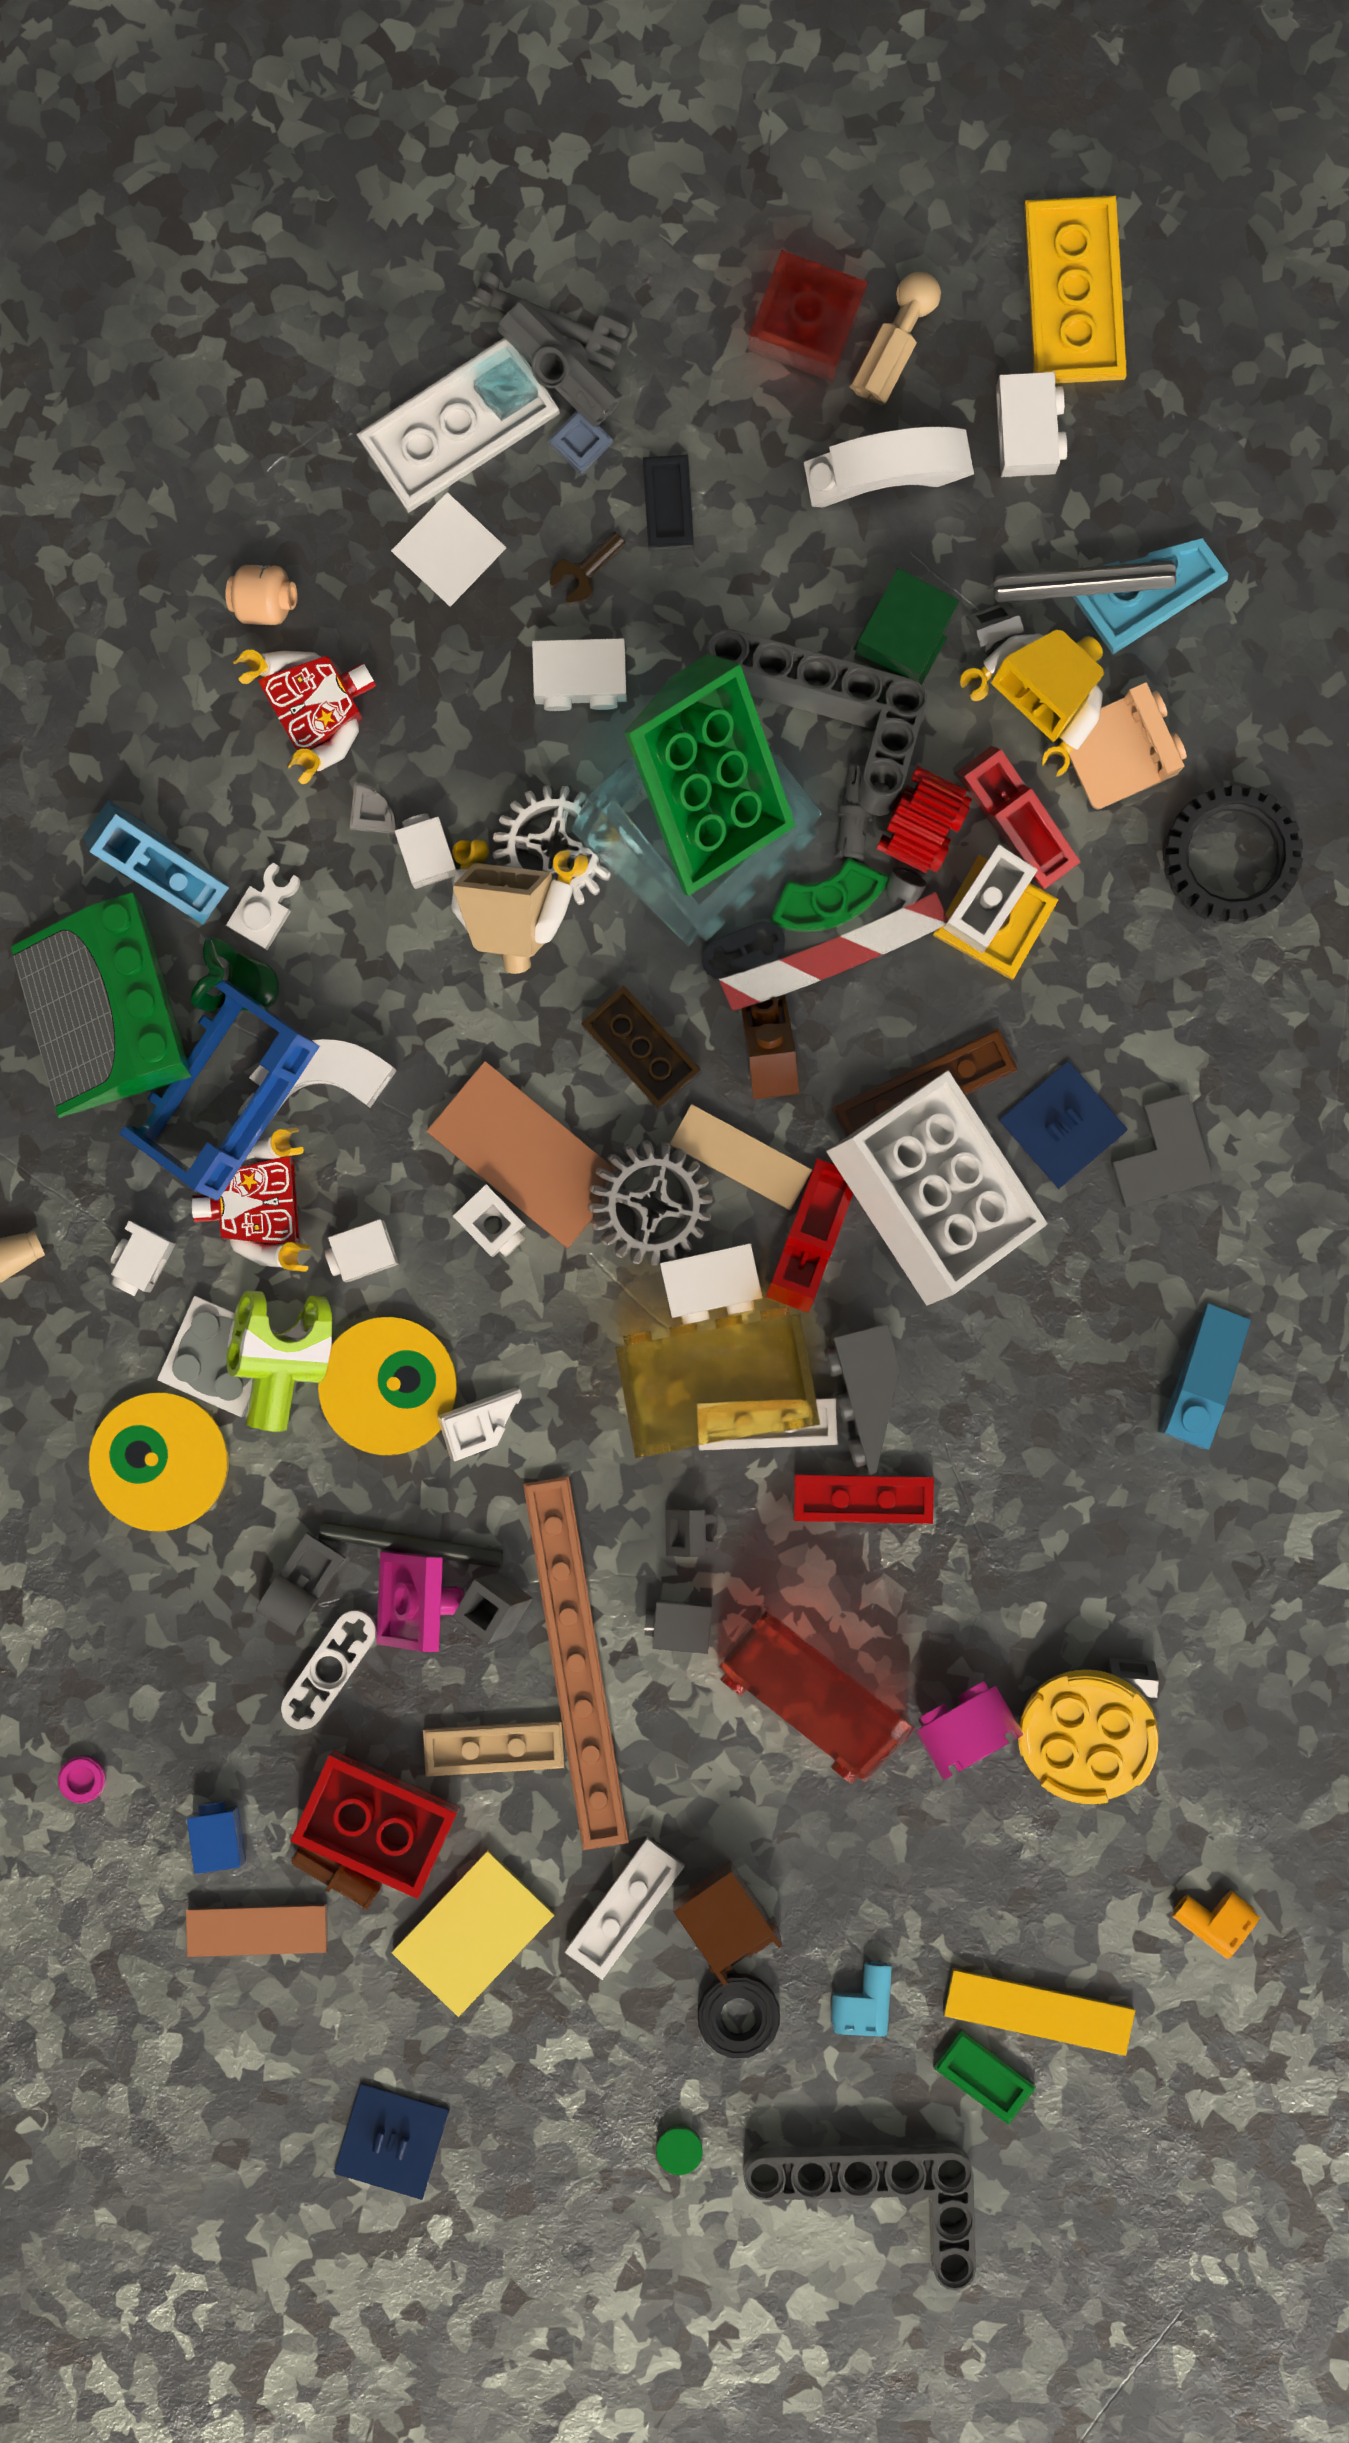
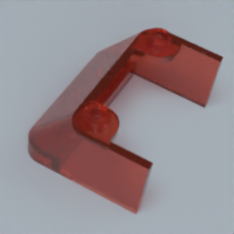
[717,1603,915,1784]

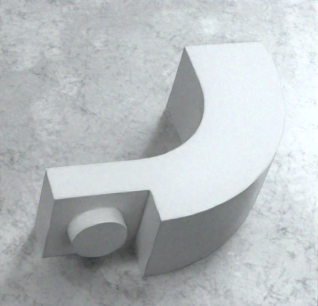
[804,427,974,508]
[238,1039,397,1125]

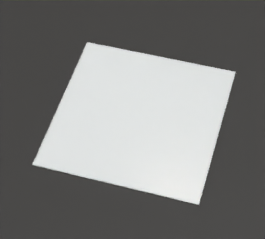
[391,492,506,607]

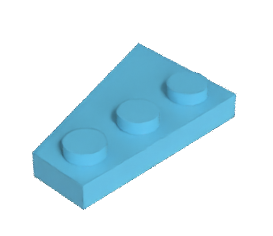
[1072,538,1228,654]

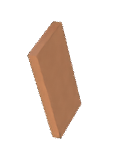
[426,1061,626,1249]

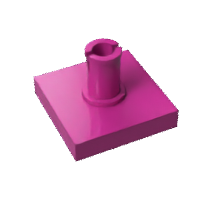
[376,1552,464,1652]

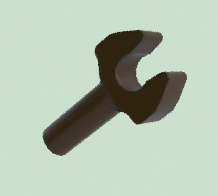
[550,531,626,606]

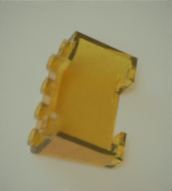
[615,1306,820,1458]

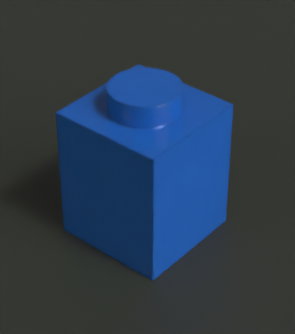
[187,1800,246,1874]

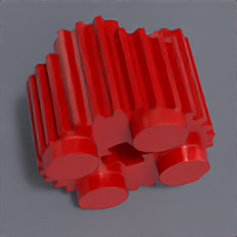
[876,765,972,873]

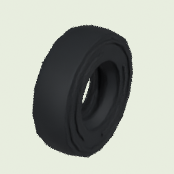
[698,1974,780,2058]

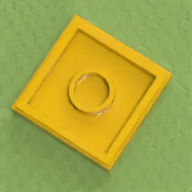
[933,855,1059,980]

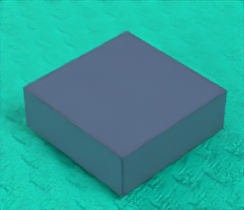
[548,411,613,475]

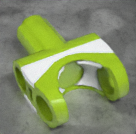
[226,1290,332,1432]

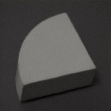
[350,782,397,834]

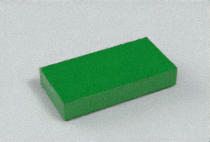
[933,2029,1036,2125]

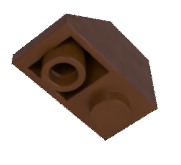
[741,994,799,1100]

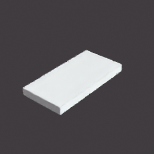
[357,338,560,513]

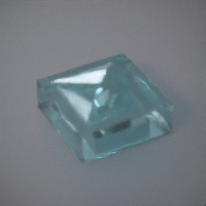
[474,357,538,421]

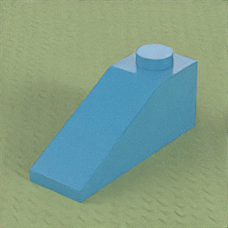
[83,800,229,924]
[1158,1303,1251,1450]

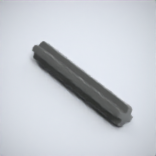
[993,560,1176,602]

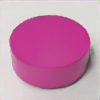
[58,1755,107,1803]

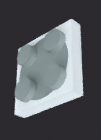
[157,1296,280,1417]

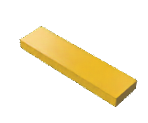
[943,1968,1135,2056]

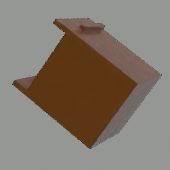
[673,1860,782,1986]

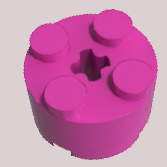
[915,1681,1024,1781]

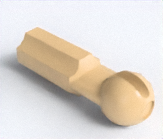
[849,271,941,406]

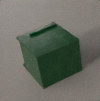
[853,568,959,686]

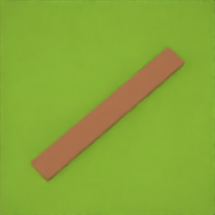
[523,1476,629,1850]

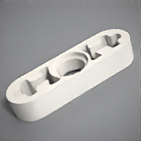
[281,1610,377,1730]

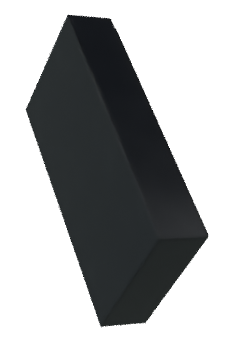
[643,454,694,551]

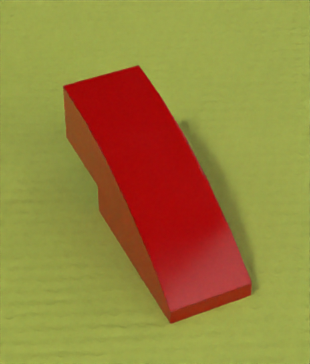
[955,746,1080,889]
[766,1158,853,1313]

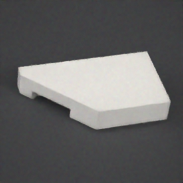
[437,1387,522,1461]

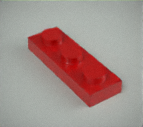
[794,1474,934,1524]

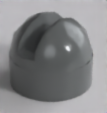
[886,867,926,907]

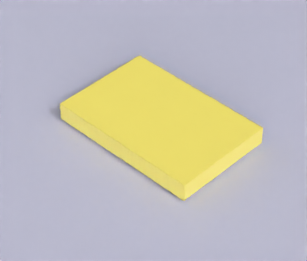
[392,1849,555,2017]

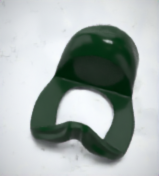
[191,938,279,1014]

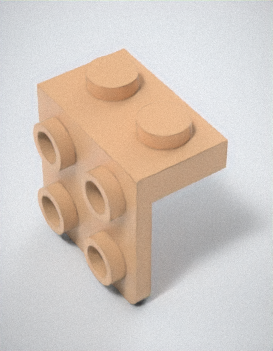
[1060,682,1186,809]

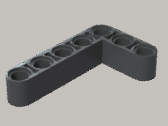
[706,629,927,816]
[743,2143,976,2291]

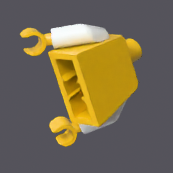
[960,630,1104,777]

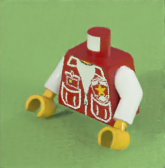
[233,650,376,784]
[192,1127,310,1272]

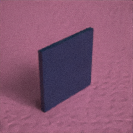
[998,1061,1128,1190]
[334,2083,450,2200]

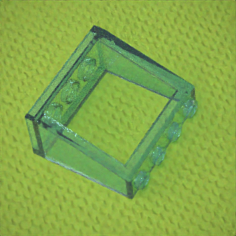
[571,745,822,947]

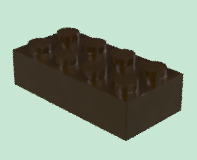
[581,985,701,1111]

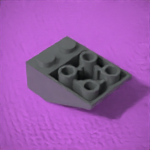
[824,1324,900,1475]

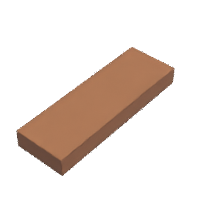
[186,1904,328,1957]

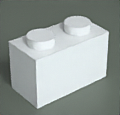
[996,372,1067,477]
[532,638,627,711]
[943,845,1037,954]
[660,1244,763,1325]

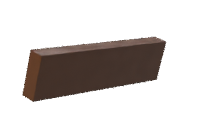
[832,1029,1018,1137]

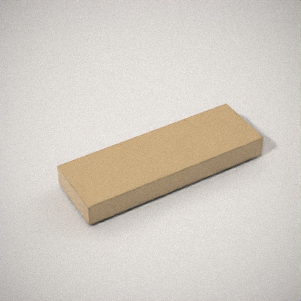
[670,1104,812,1211]
[423,1720,565,1777]

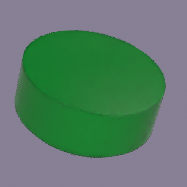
[656,2125,703,2175]

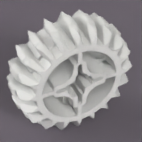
[493,786,617,905]

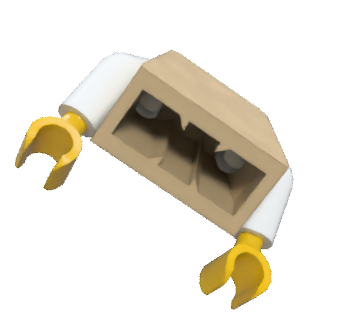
[451,839,588,974]

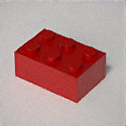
[290,1750,460,1899]

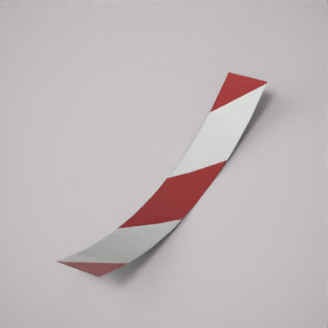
[719,892,949,1011]

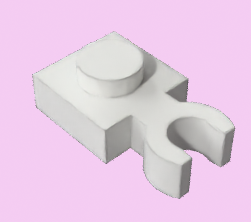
[226,863,300,950]

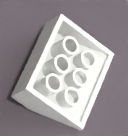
[826,1070,1048,1306]

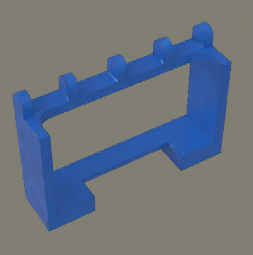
[119,980,320,1201]

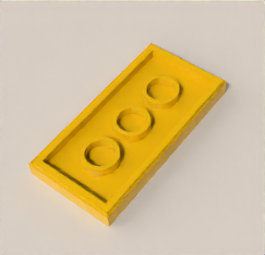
[1024,196,1127,383]

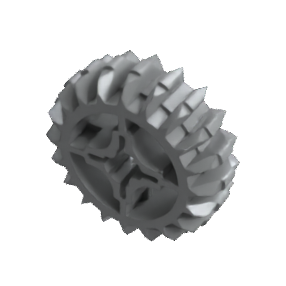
[587,1140,712,1266]

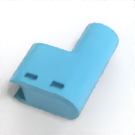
[831,1962,892,2037]

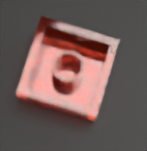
[748,250,868,382]

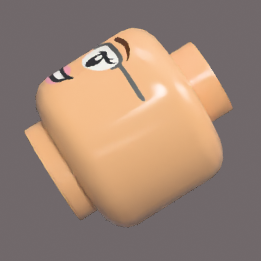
[226,565,297,625]

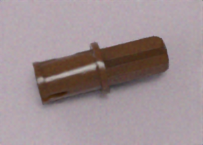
[291,1846,382,1911]

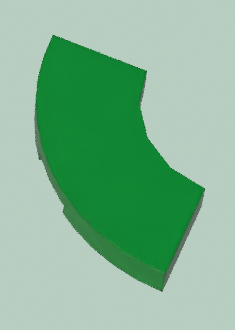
[769,858,890,932]

